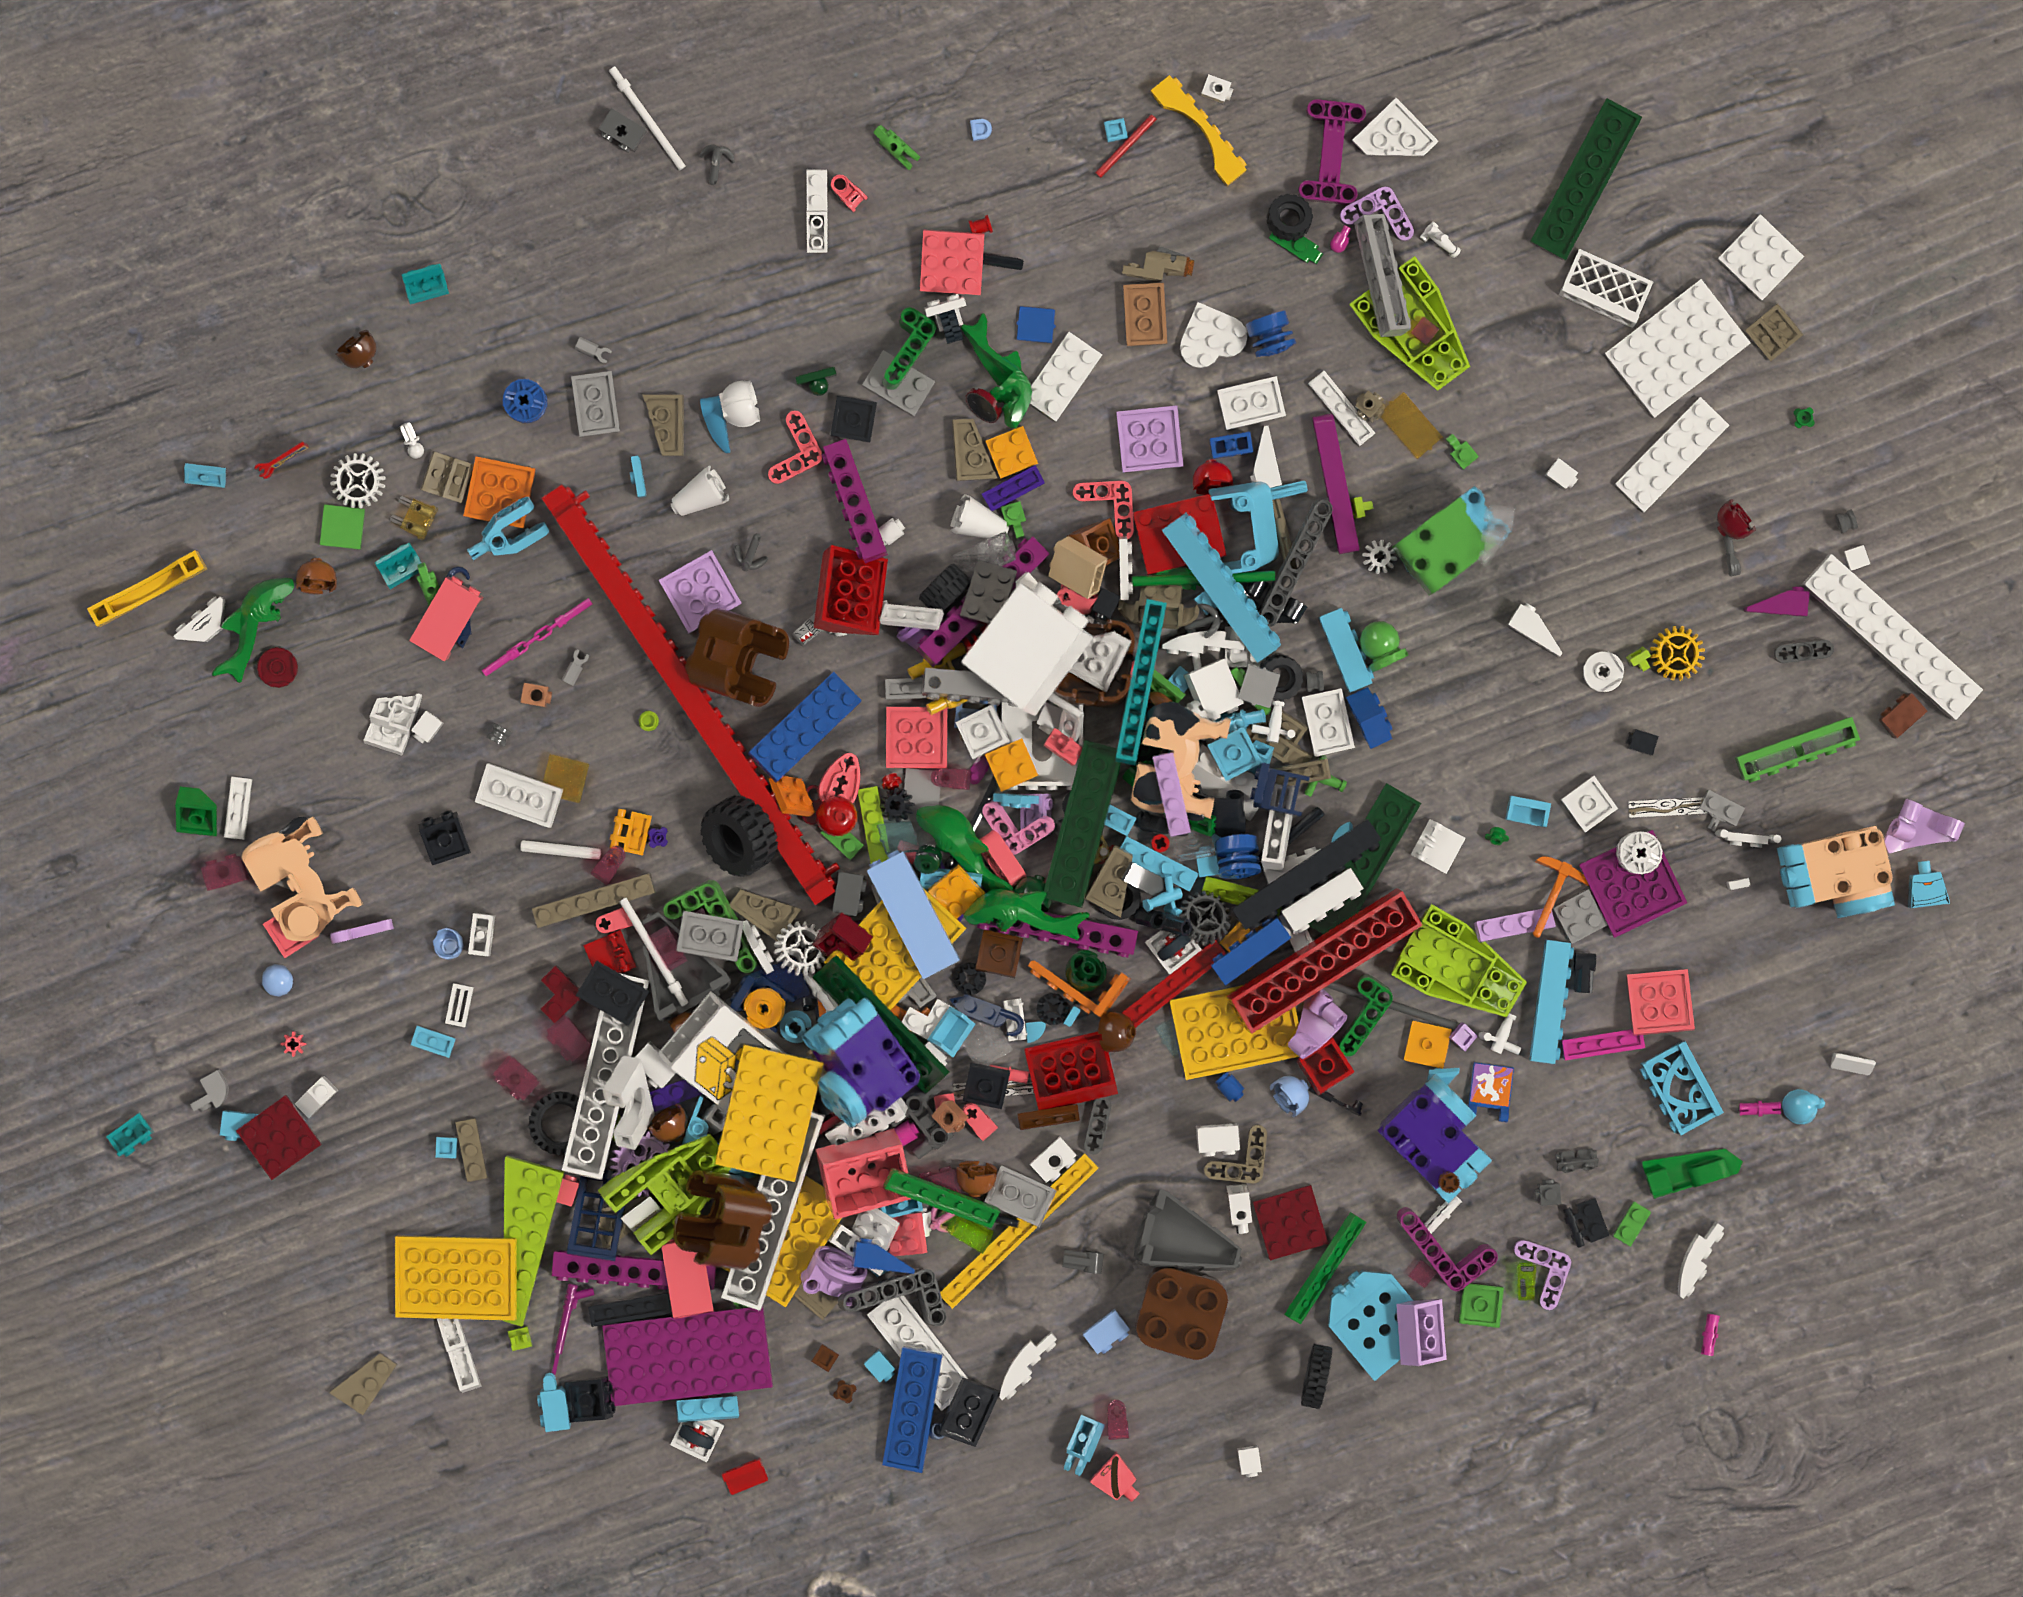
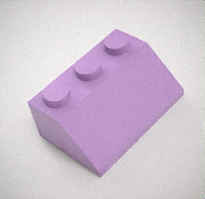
[1396,1299,1447,1366]

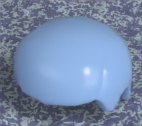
[433,928,464,960]
[262,964,293,997]

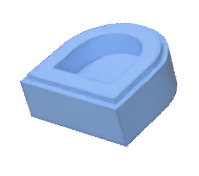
[970,119,992,141]

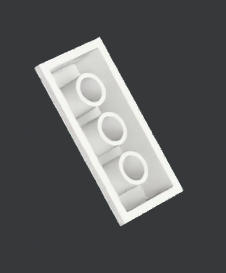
[1192,744,1258,821]

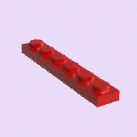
[1121,940,1226,1028]

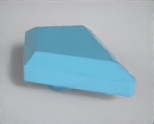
[1426,1068,1460,1086]

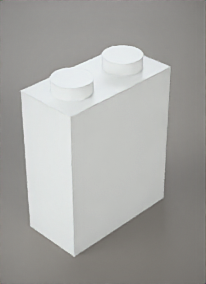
[1184,659,1244,721]

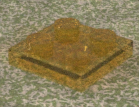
[543,754,590,803]

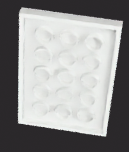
[1604,279,1750,418]

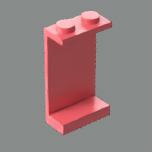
[409,576,484,661]
[662,1240,714,1319]

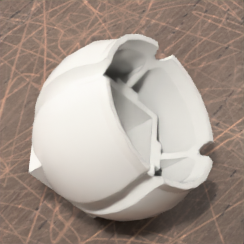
[719,380,760,427]

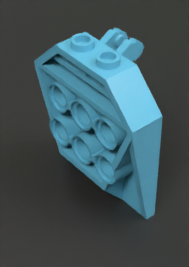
[1328,1270,1413,1381]

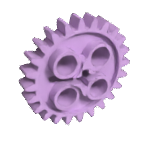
[610,1131,670,1197]

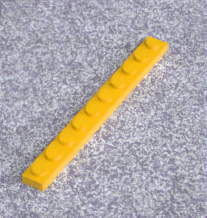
[940,1153,1099,1309]

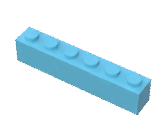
[1529,940,1574,1064]

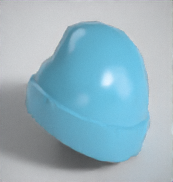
[1782,1089,1825,1125]

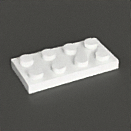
[1030,332,1102,422]
[475,763,563,828]

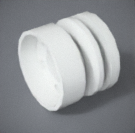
[1616,831,1663,874]

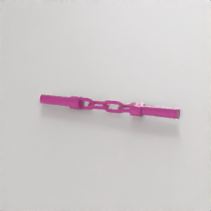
[482,598,593,676]

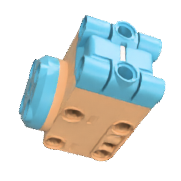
[1777,826,1895,918]

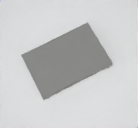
[901,768,943,822]

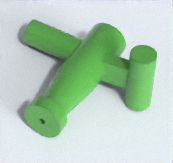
[1304,755,1347,797]

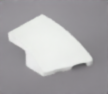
[364,694,422,756]

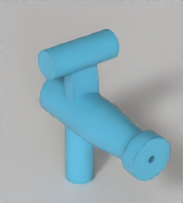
[1143,874,1183,916]

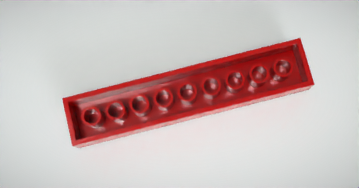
[1226,888,1422,1034]

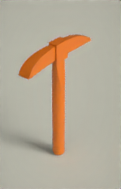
[1533,857,1589,938]

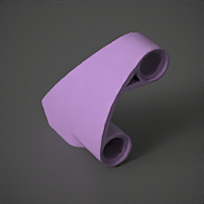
[1884,799,1965,854]
[1288,989,1347,1059]

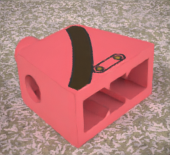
[1090,1452,1140,1502]

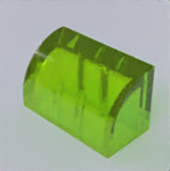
[946,1216,993,1254]

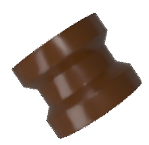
[1438,1171,1460,1193]

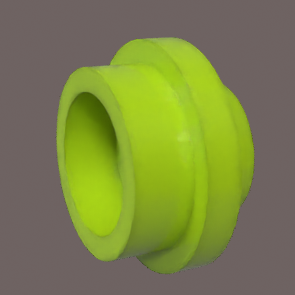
[639,711,659,731]

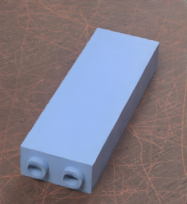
[867,850,960,979]

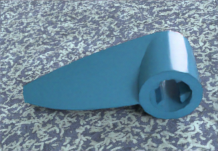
[700,396,731,453]

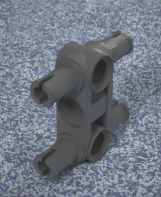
[891,1084,967,1159]

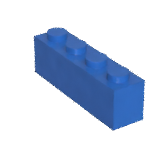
[1211,918,1291,986]

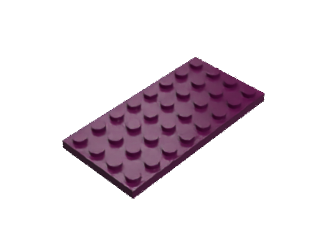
[602,1306,773,1407]

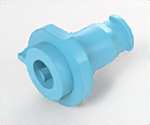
[780,1010,811,1043]

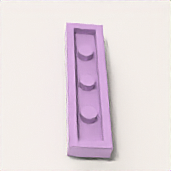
[1153,752,1191,837]
[1474,908,1556,943]

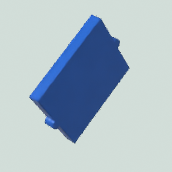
[1016,306,1056,343]

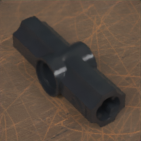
[1134,907,1192,936]

